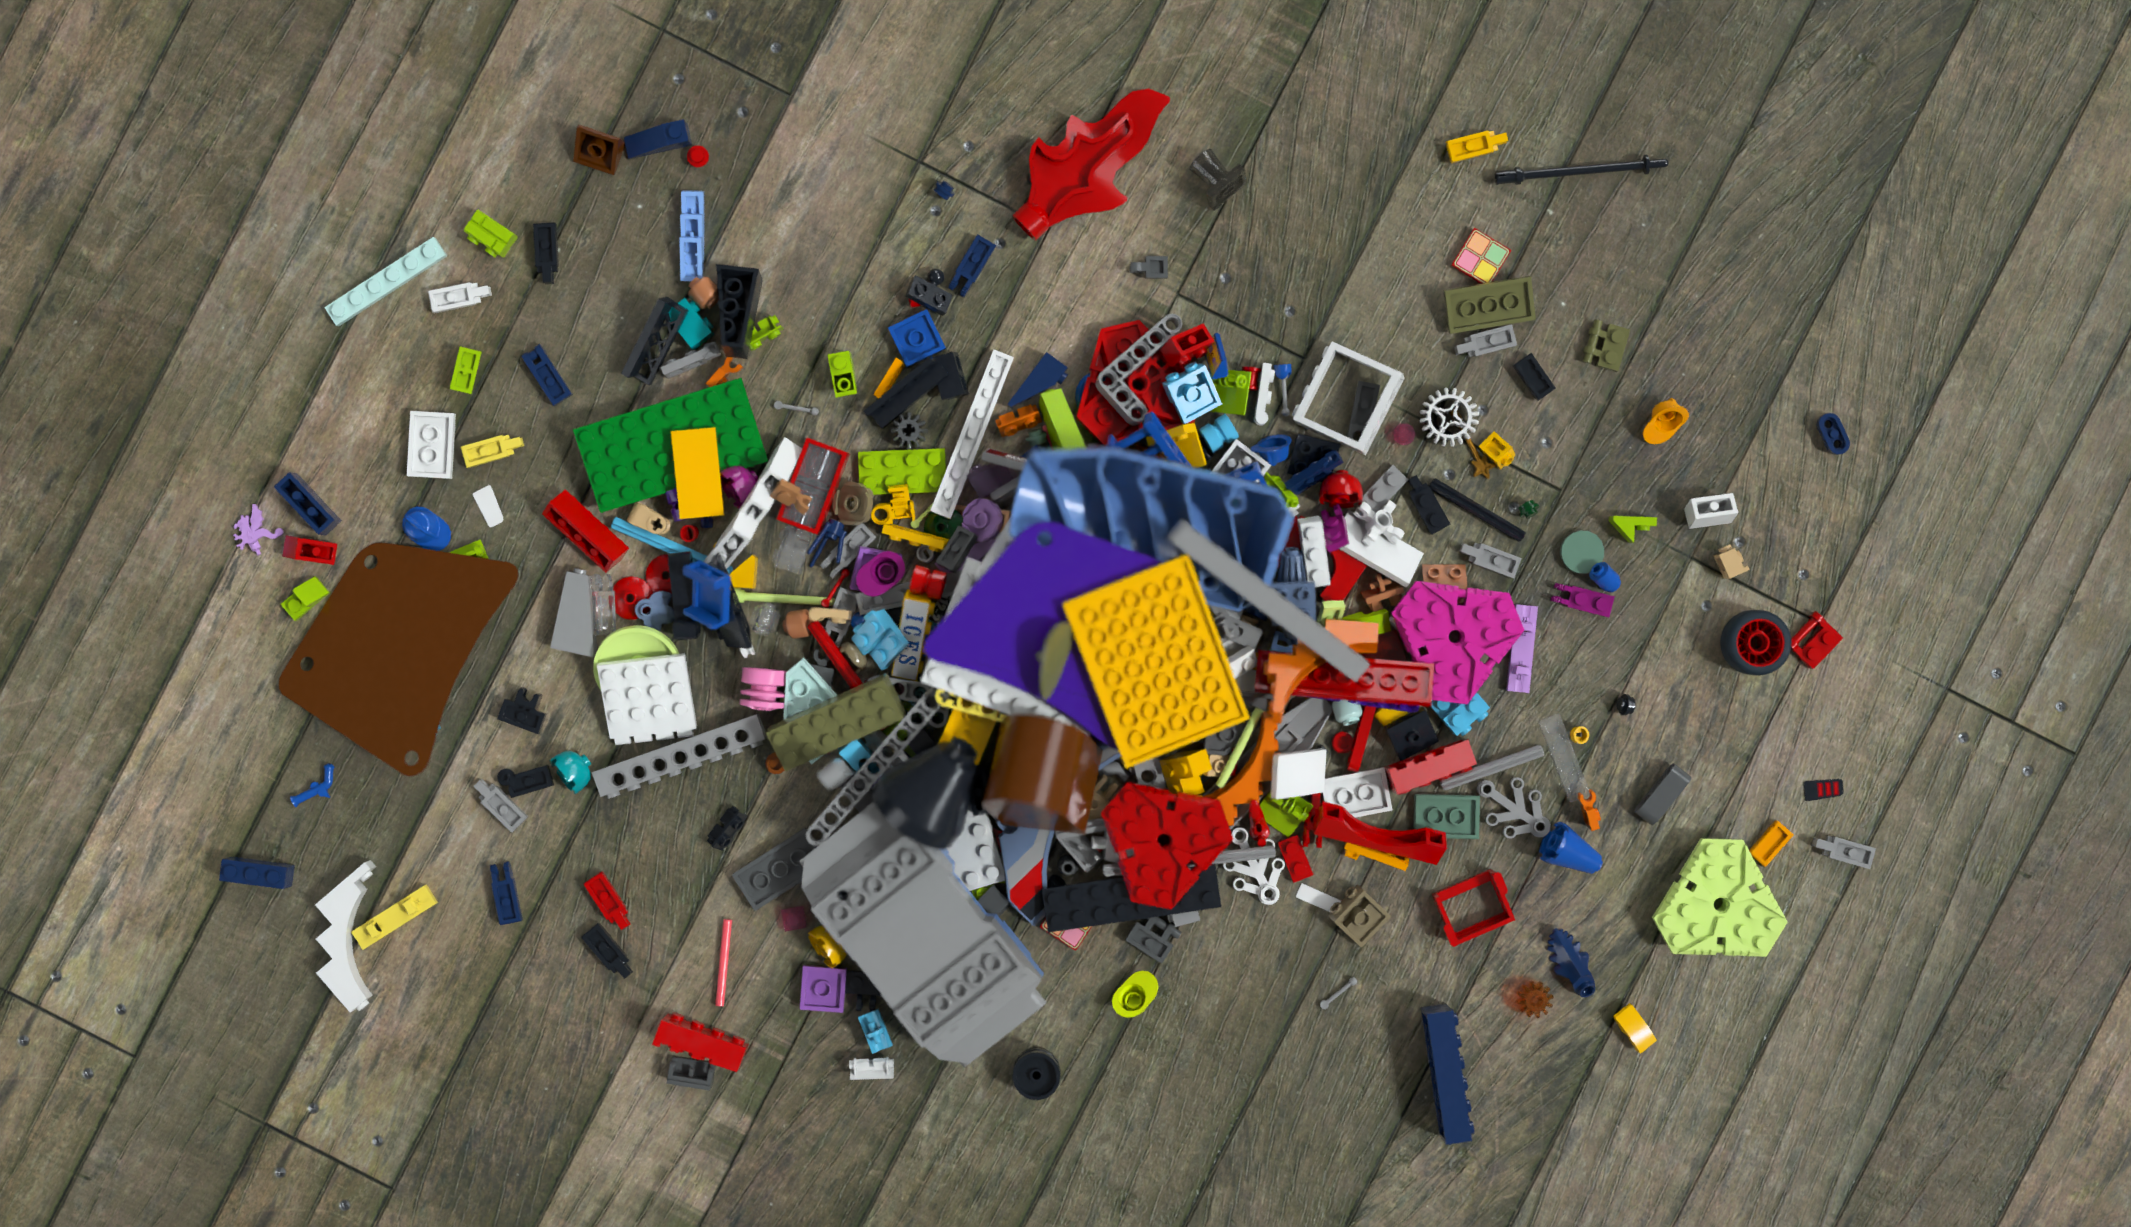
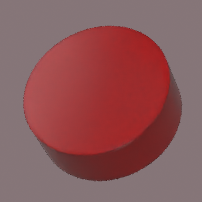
[1331,731,1354,753]

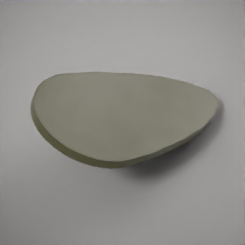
[1037,622,1073,700]

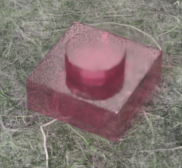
[781,906,807,932]

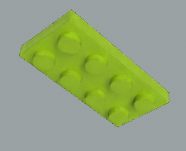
[858,448,946,495]

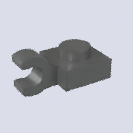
[1130,256,1168,279]

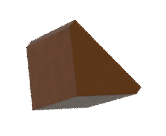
[573,124,625,175]

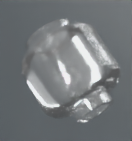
[749,602,781,636]

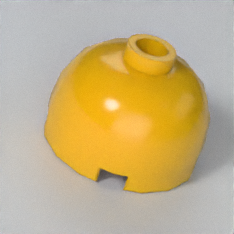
[808,925,847,969]

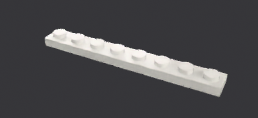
[930,350,1014,519]

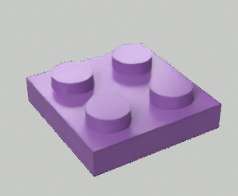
[800,965,847,1013]

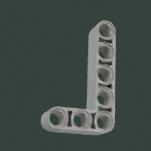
[1095,314,1182,426]
[817,759,874,813]

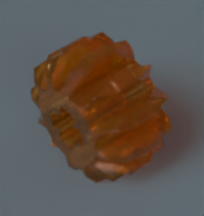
[1516,981,1554,1018]

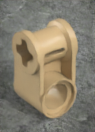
[626,502,671,535]

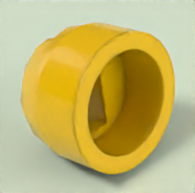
[1570,726,1589,744]

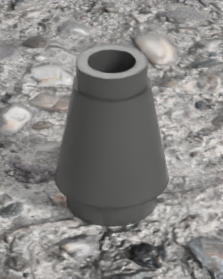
[1057,855,1079,876]

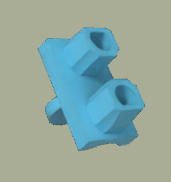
[858,1008,893,1054]

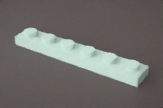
[324,237,447,327]

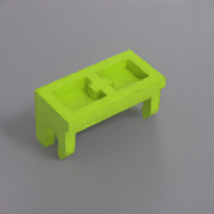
[450,347,482,394]

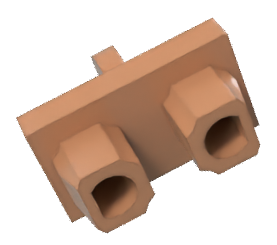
[1361,574,1405,612]

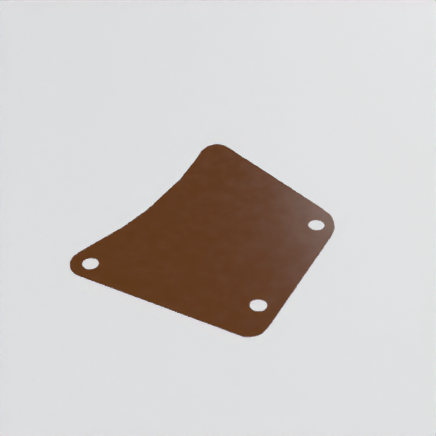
[279,543,518,777]

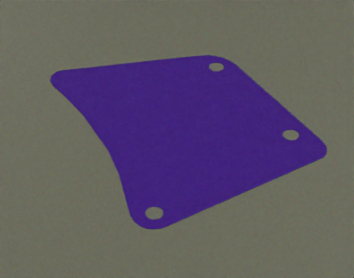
[924,521,1164,751]

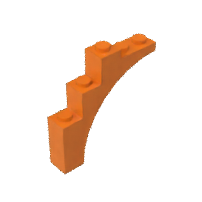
[1264,619,1379,723]
[1205,711,1281,826]

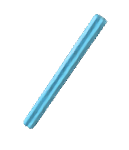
[611,517,733,574]

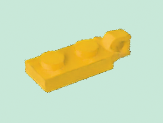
[1445,130,1508,164]

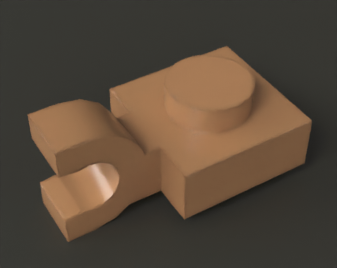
[770,479,812,515]

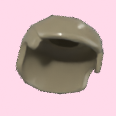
[838,642,867,674]

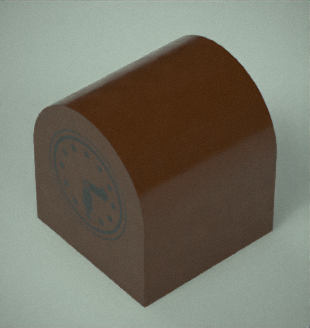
[983,714,1103,835]

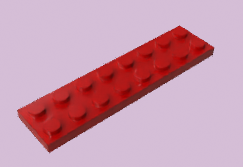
[1254,650,1434,707]

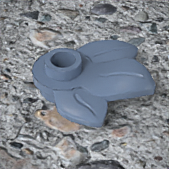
[635,591,675,631]

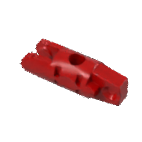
[1302,793,1323,848]

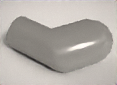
[1098,762,1131,782]

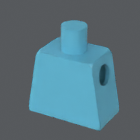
[838,738,880,773]

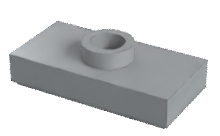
[1230,616,1263,650]

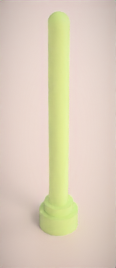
[734,587,835,606]

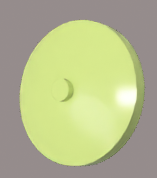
[593,625,679,690]

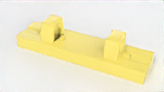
[351,884,438,950]

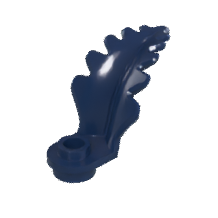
[1547,928,1596,998]

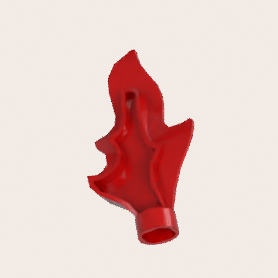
[1012,88,1170,241]

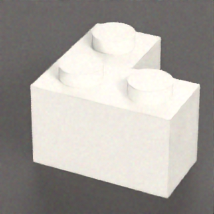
[1211,439,1271,483]

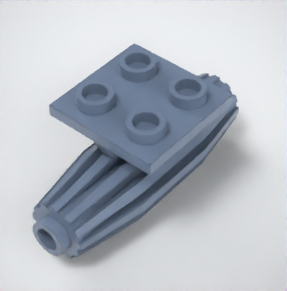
[1270,547,1316,639]

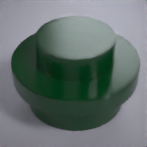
[1518,500,1540,519]

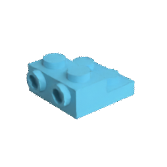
[1162,362,1222,424]
[851,609,909,670]
[1431,693,1490,736]

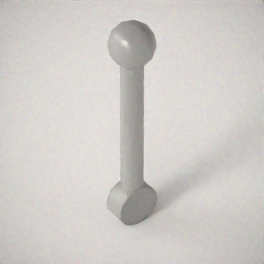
[774,401,819,416]
[1320,977,1357,1009]

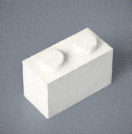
[1684,493,1738,529]

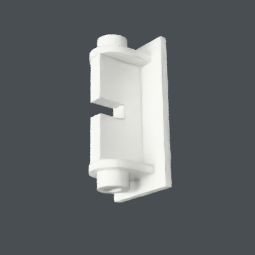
[849,1057,894,1080]

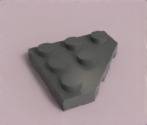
[1203,690,1274,756]

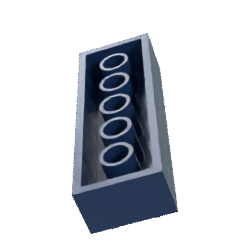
[1421,1004,1475,1145]

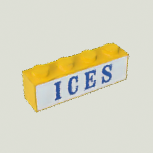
[891,589,935,681]

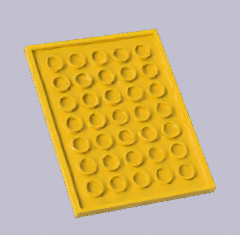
[1062,553,1250,769]

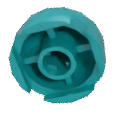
[549,750,591,795]

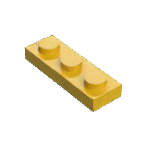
[882,524,950,552]

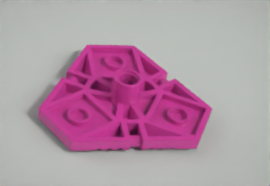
[1391,581,1524,704]

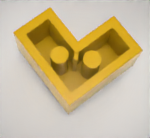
[1159,748,1212,795]

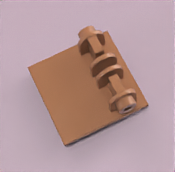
[1422,564,1467,605]

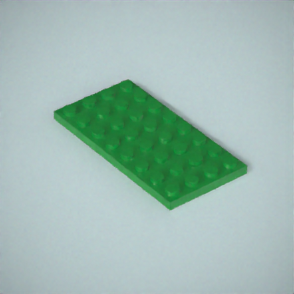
[573,377,768,513]

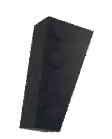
[716,264,763,359]

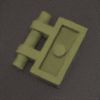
[1583,320,1630,372]

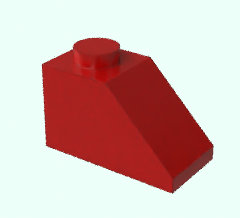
[282,535,338,565]

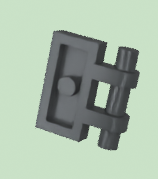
[1125,916,1182,964]

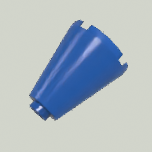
[1539,822,1603,874]

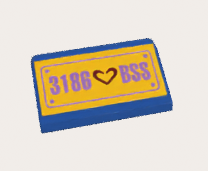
[1205,333,1228,379]

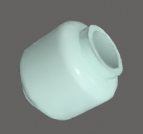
[1332,699,1363,726]

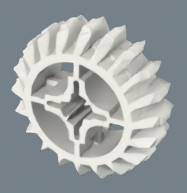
[1420,388,1479,447]

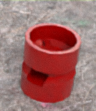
[909,565,947,600]

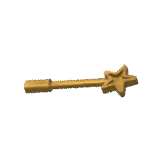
[1449,408,1496,479]

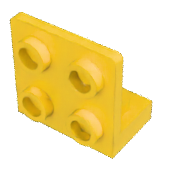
[1146,423,1207,468]

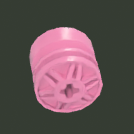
[739,667,787,711]

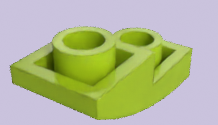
[1342,609,1391,634]

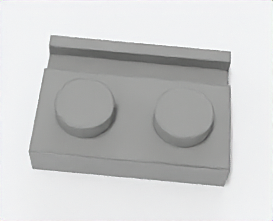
[990,475,1021,510]

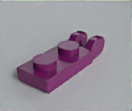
[1321,504,1349,553]
[1551,583,1615,618]

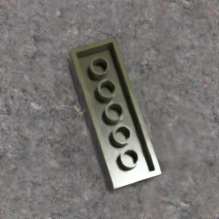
[766,673,906,772]

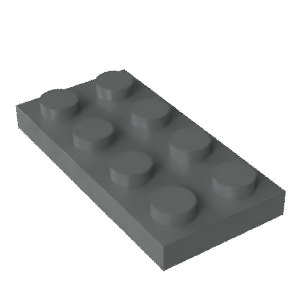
[732,827,817,911]

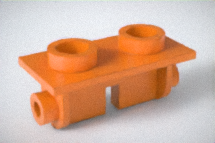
[995,404,1042,437]

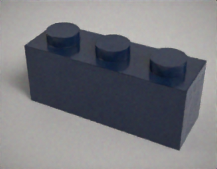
[274,472,342,536]
[219,857,295,889]

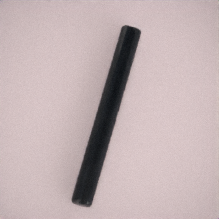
[1429,478,1526,542]

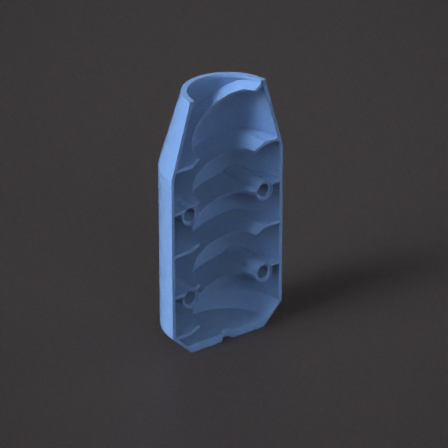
[1009,446,1294,612]

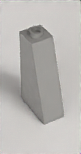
[550,568,598,657]

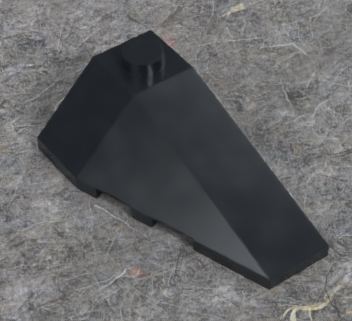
[716,554,752,649]

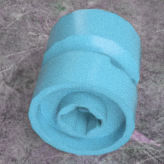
[1199,414,1239,453]

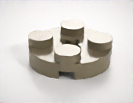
[833,482,873,526]

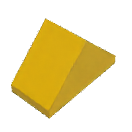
[729,554,758,589]

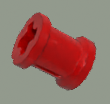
[1242,366,1261,391]

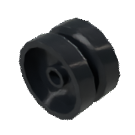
[1013,1047,1061,1100]

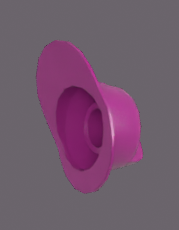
[856,551,905,597]

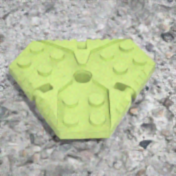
[1652,838,1788,957]

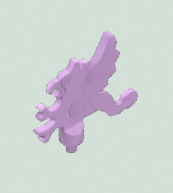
[233,504,284,556]

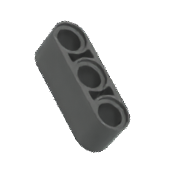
[1634,763,1692,826]

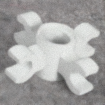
[1353,500,1405,547]

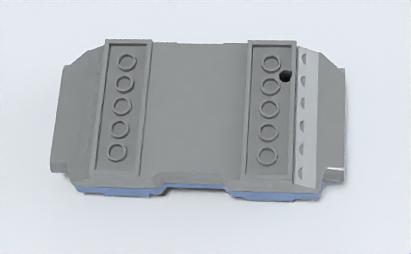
[799,802,1046,1067]

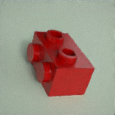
[1160,323,1215,367]

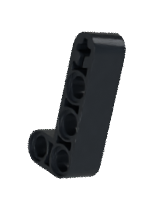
[668,551,701,641]

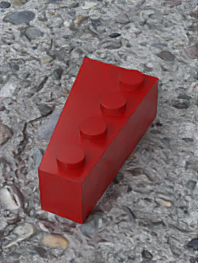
[652,1012,749,1072]

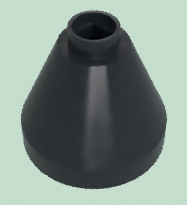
[872,737,977,850]

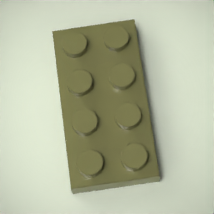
[1443,276,1536,334]

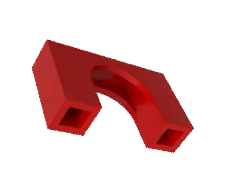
[1277,515,1367,601]

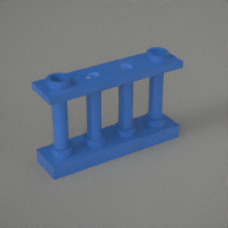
[1106,411,1192,467]

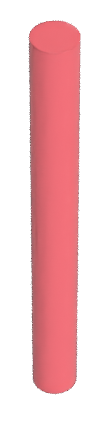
[715,919,732,1007]

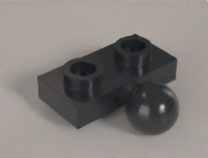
[905,268,953,316]

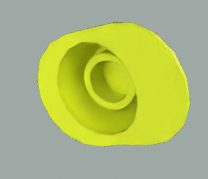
[1112,971,1158,1018]

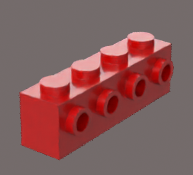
[542,489,629,573]

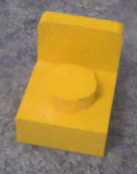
[1479,432,1515,470]

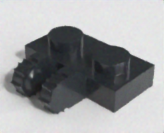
[845,970,882,1012]

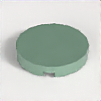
[1560,531,1604,574]

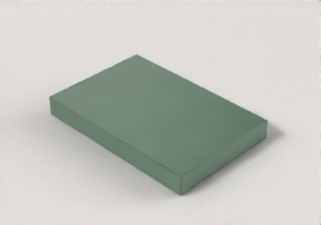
[1413,794,1480,839]

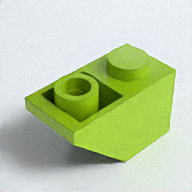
[828,351,857,398]

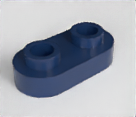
[1817,413,1850,455]

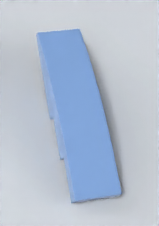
[679,190,704,281]

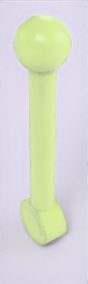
[911,502,934,528]

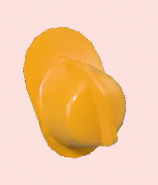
[1643,398,1689,444]

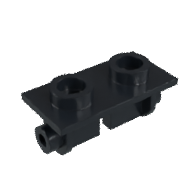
[707,805,748,851]

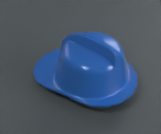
[1250,434,1292,466]
[402,507,451,551]

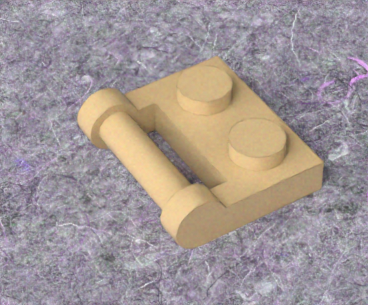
[809,608,853,624]

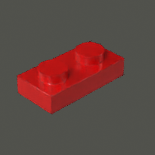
[1277,834,1314,883]

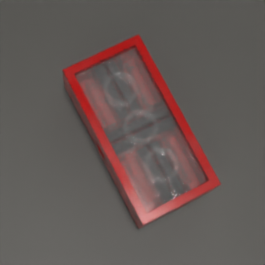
[776,438,850,535]

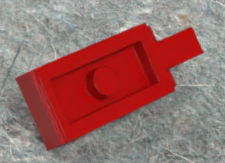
[583,871,631,930]

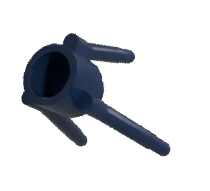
[807,519,847,568]

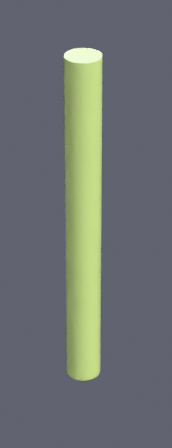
[1216,707,1263,788]

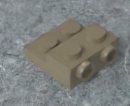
[1328,884,1391,948]

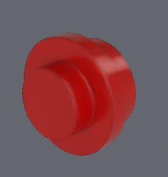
[687,145,709,168]

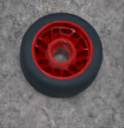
[1720,610,1791,675]

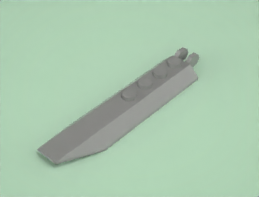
[1203,698,1333,830]

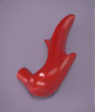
[1249,799,1270,847]

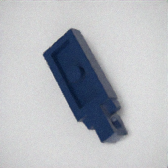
[1285,450,1344,495]

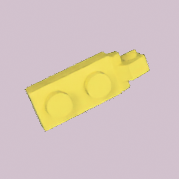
[461,435,524,468]

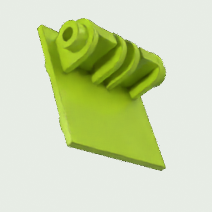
[1208,370,1252,415]
[1259,790,1313,838]

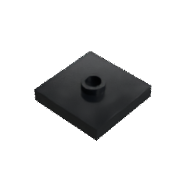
[1384,706,1439,761]

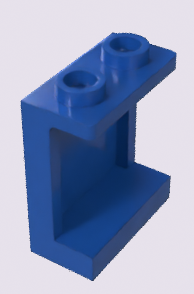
[683,560,730,629]

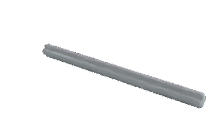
[1103,846,1276,877]

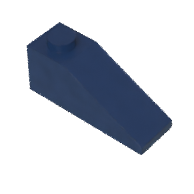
[624,119,692,159]
[1007,352,1068,408]

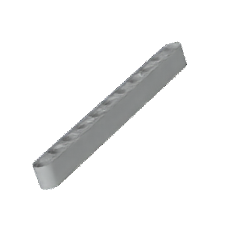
[1167,519,1371,682]
[806,686,950,845]

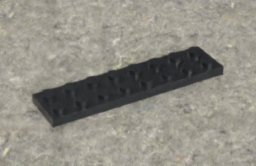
[1042,864,1221,933]

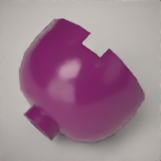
[720,465,758,509]

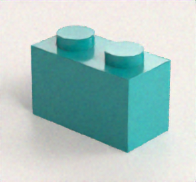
[669,298,715,350]

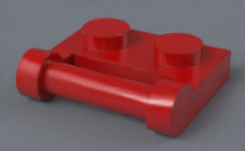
[1791,611,1843,669]

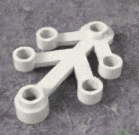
[1223,827,1285,905]

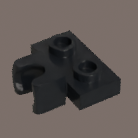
[497,687,547,734]

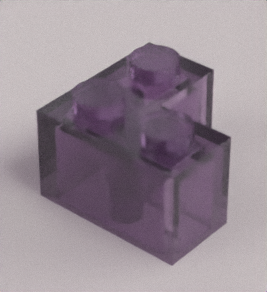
[967,462,1018,499]

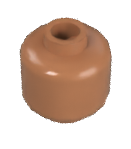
[688,276,719,309]
[783,609,813,639]

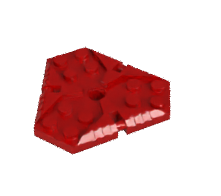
[1076,320,1196,447]
[1101,781,1233,909]

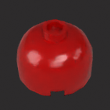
[1319,470,1363,509]

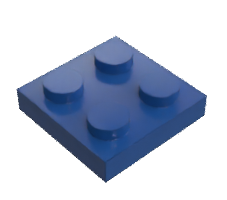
[888,309,946,368]

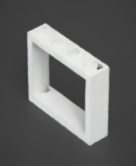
[1292,342,1405,456]

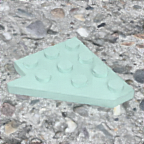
[783,657,837,764]

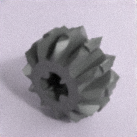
[891,412,928,450]

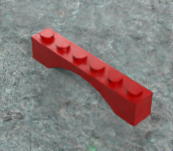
[1313,801,1447,865]

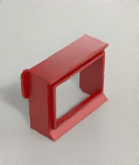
[1431,869,1515,947]

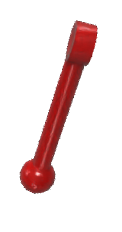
[821,569,850,608]

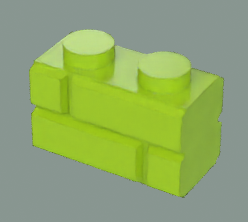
[464,210,518,258]

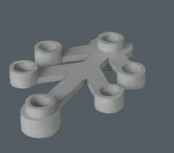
[1476,777,1551,839]

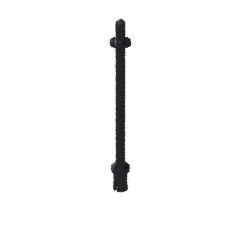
[1495,155,1669,185]

